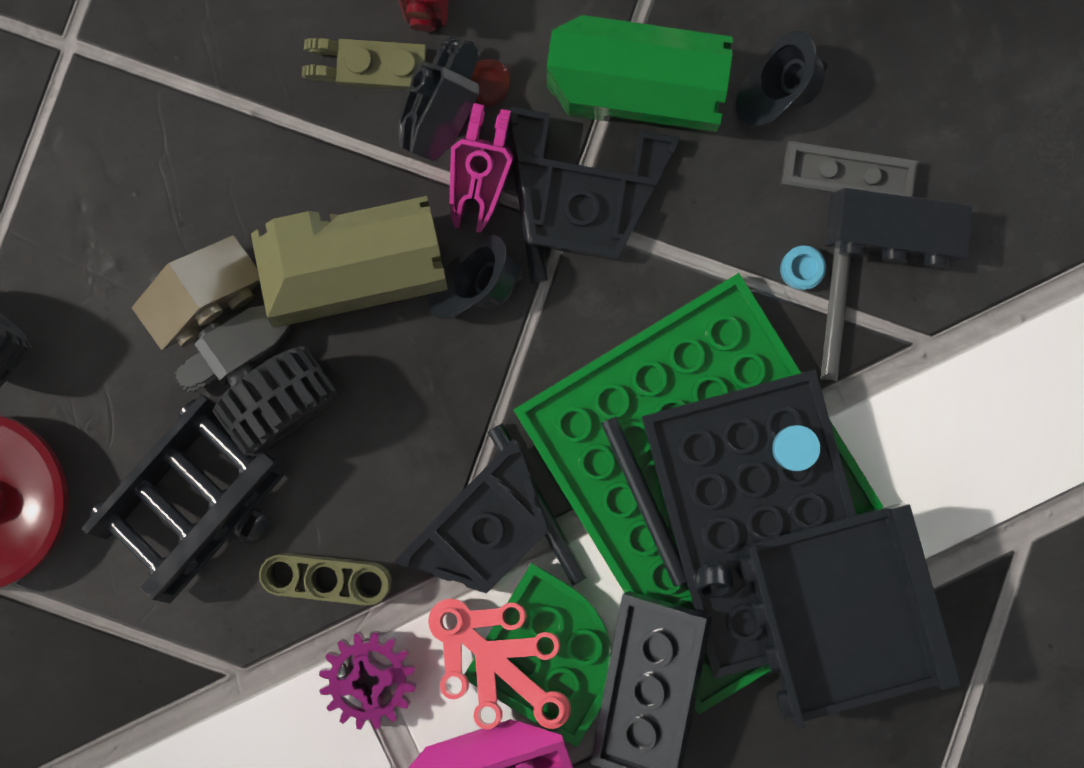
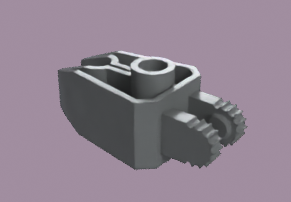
[175,305,291,393]

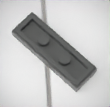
[780,141,918,197]

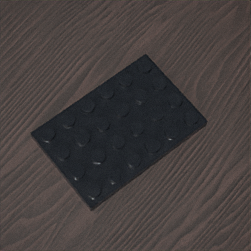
[641,369,856,679]

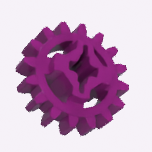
[319,631,417,730]

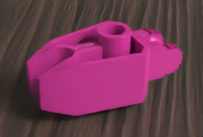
[449,103,516,233]

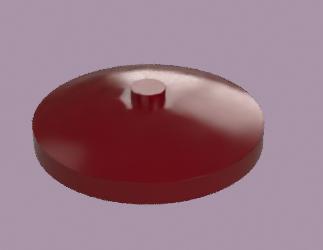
[0,415,69,588]

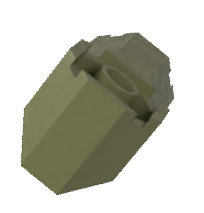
[251,196,448,328]

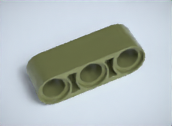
[259,553,393,605]

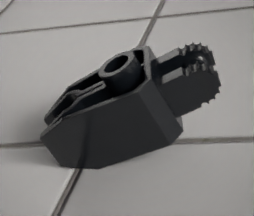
[399,36,480,161]

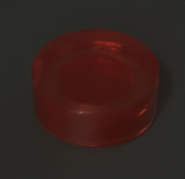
[470,59,510,105]

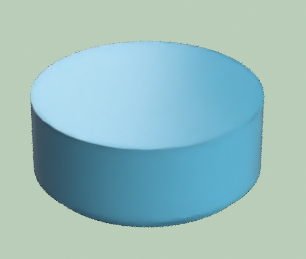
[780,246,826,291]
[772,425,820,471]

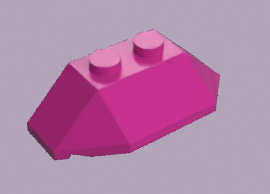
[408,719,573,768]

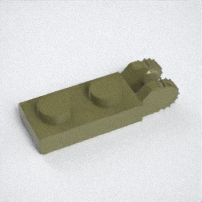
[302,38,427,90]

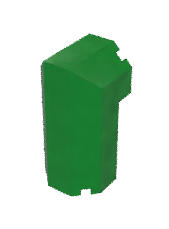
[547,15,733,132]

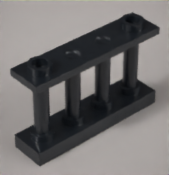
[81,394,289,604]

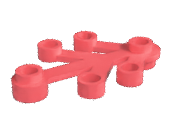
[428,599,571,730]

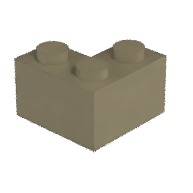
[131,235,260,350]

